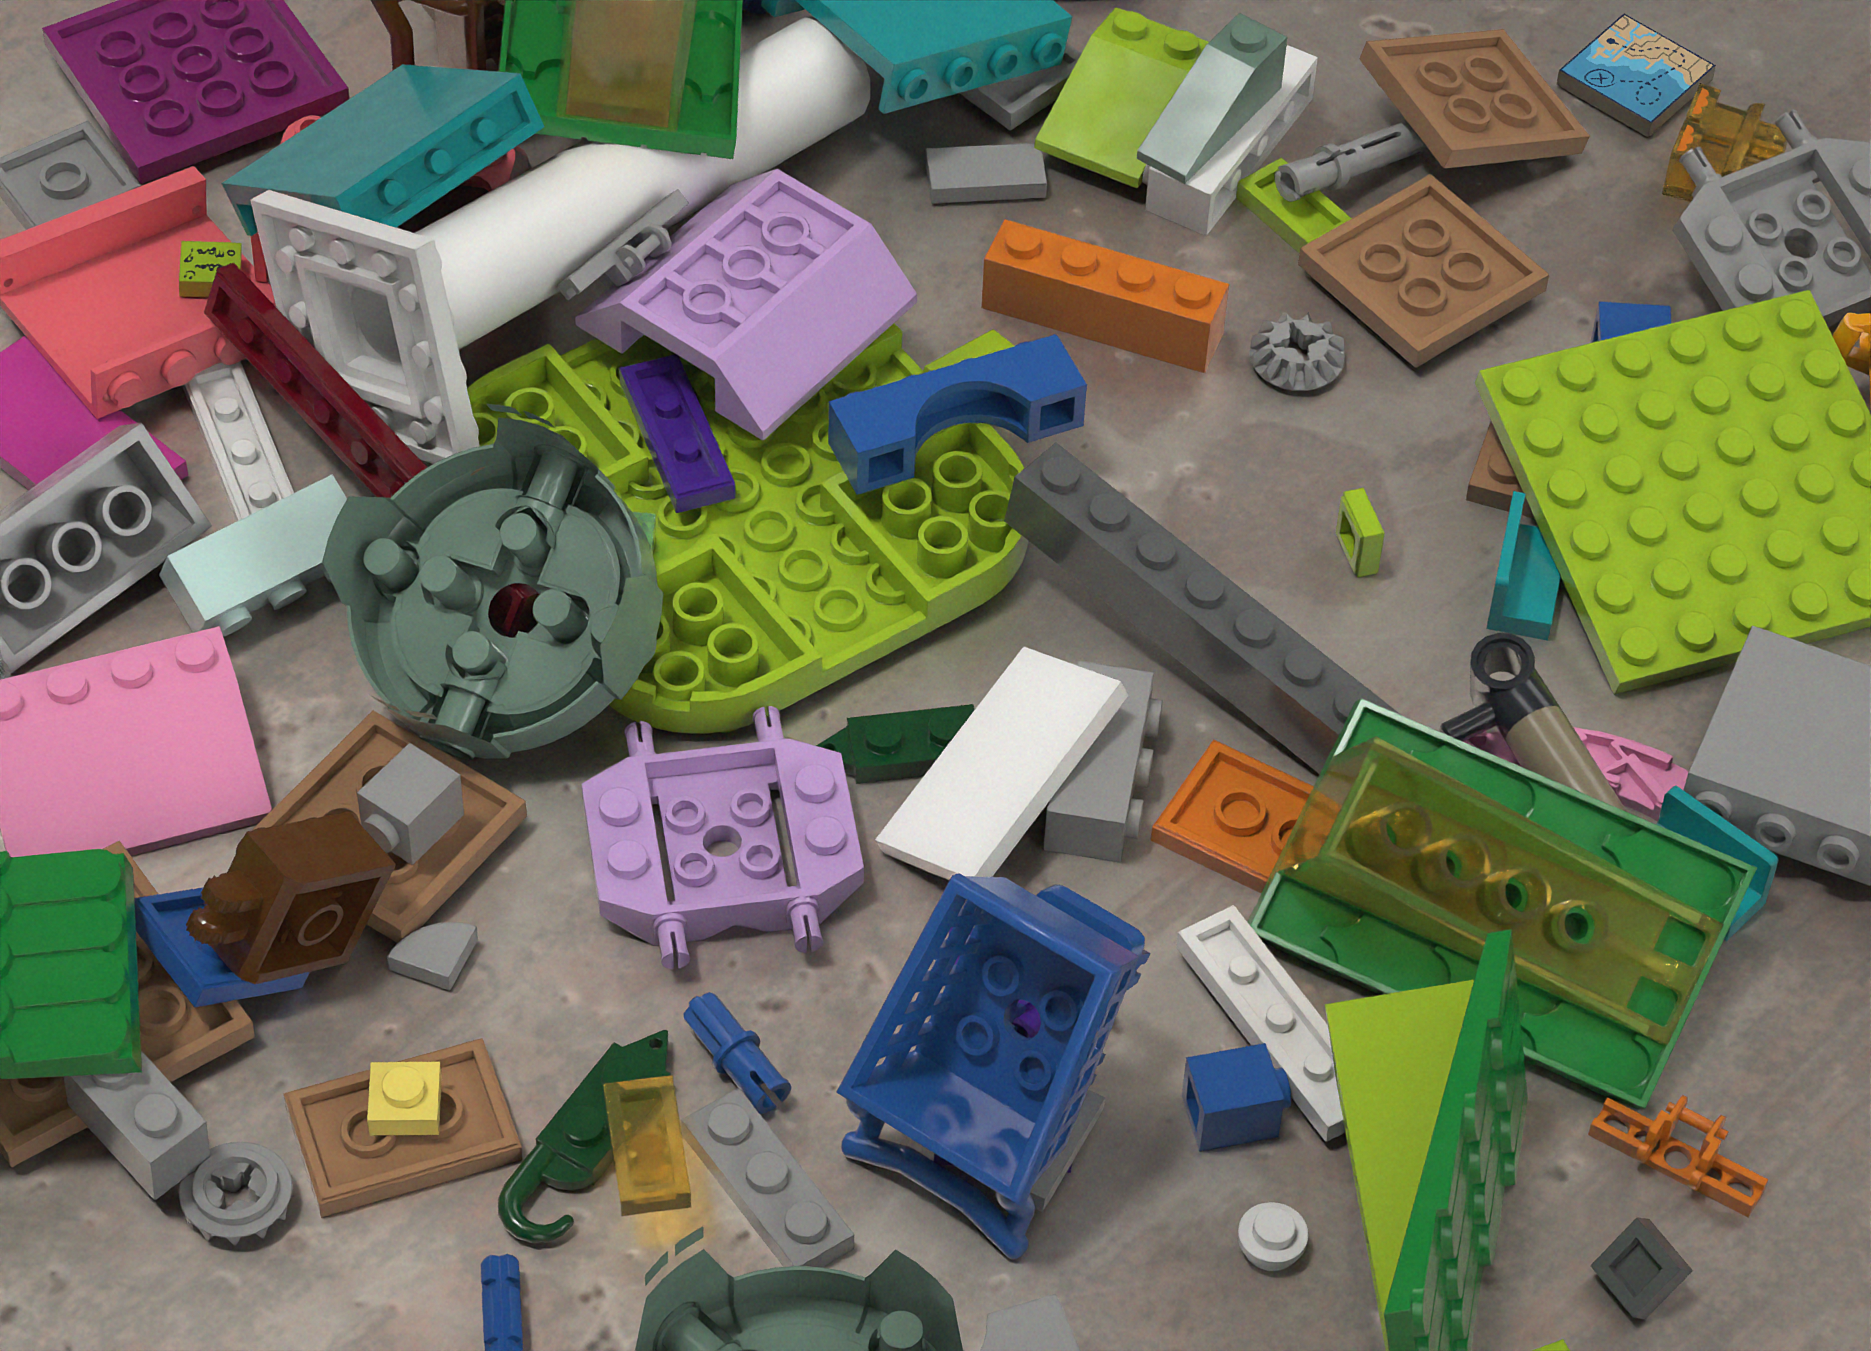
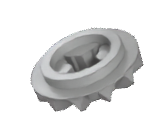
[1250,312,1345,391]
[179,1142,294,1246]

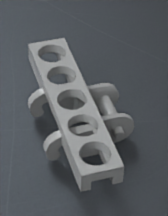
[557,189,689,300]

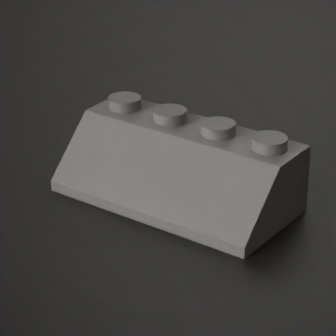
[0,423,212,673]

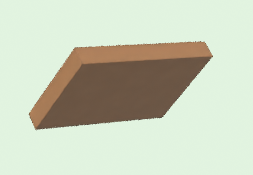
[283,1038,523,1218]

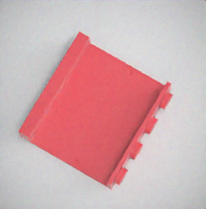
[0,166,276,419]

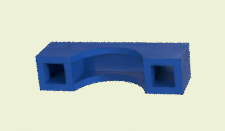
[828,334,1087,495]

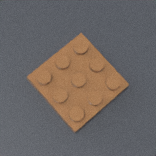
[1359,29,1590,168]
[1298,174,1549,368]
[251,710,527,943]

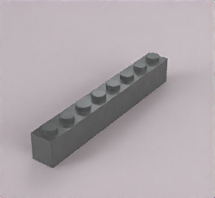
[1004,442,1401,774]

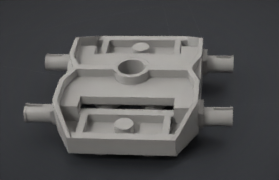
[1672,109,1871,328]

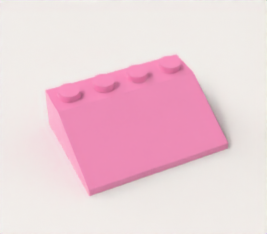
[0,626,272,857]

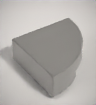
[387,922,478,990]

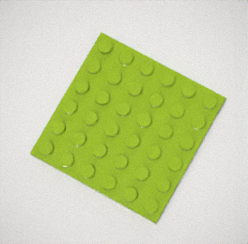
[1475,290,1871,695]

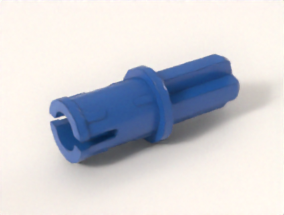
[683,992,792,1114]

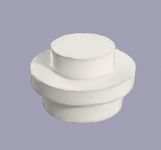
[1238,1202,1308,1271]

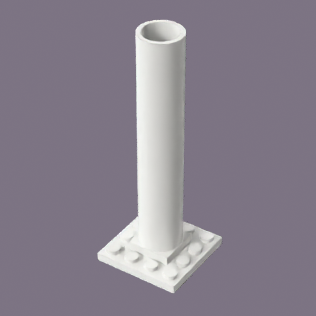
[250,17,870,464]

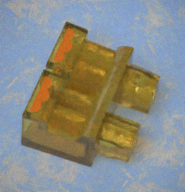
[1662,83,1787,202]

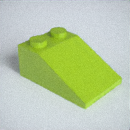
[1034,7,1209,188]

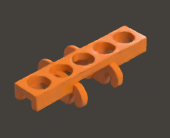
[1588,1095,1768,1218]

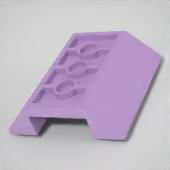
[575,169,917,440]

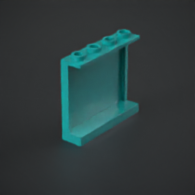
[761,0,1073,114]
[221,64,544,236]

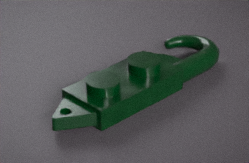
[816,704,976,784]
[498,1030,671,1243]

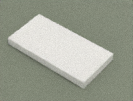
[875,647,1129,880]

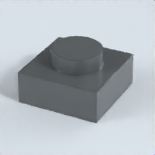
[1590,1217,1693,1319]

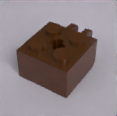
[186,811,396,984]

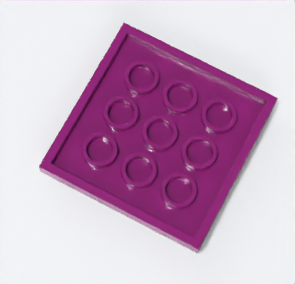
[42,0,350,184]

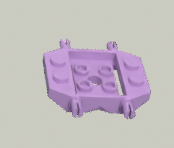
[582,706,864,969]

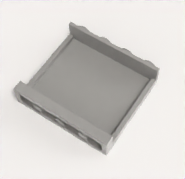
[1684,626,1871,886]

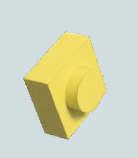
[367,1062,442,1136]

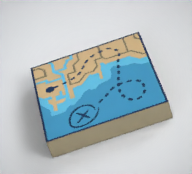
[1556,13,1716,137]

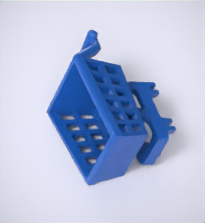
[836,873,1151,1259]

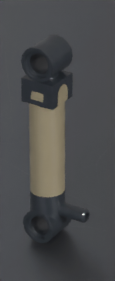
[1439,633,1627,812]

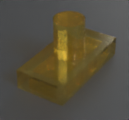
[603,1075,691,1216]

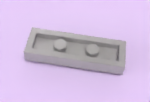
[681,1088,854,1267]

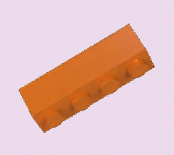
[981,219,1229,373]

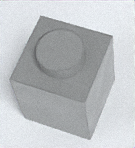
[357,743,464,865]

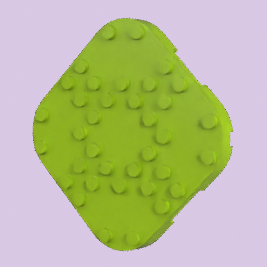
[467,323,1028,733]

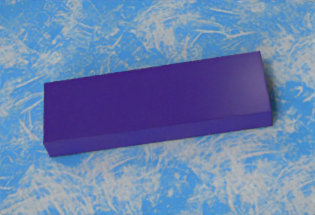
[619,354,735,513]

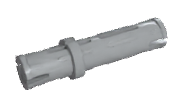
[1275,120,1427,202]

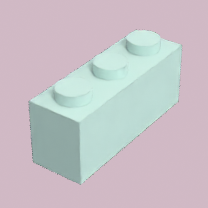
[159,474,347,637]

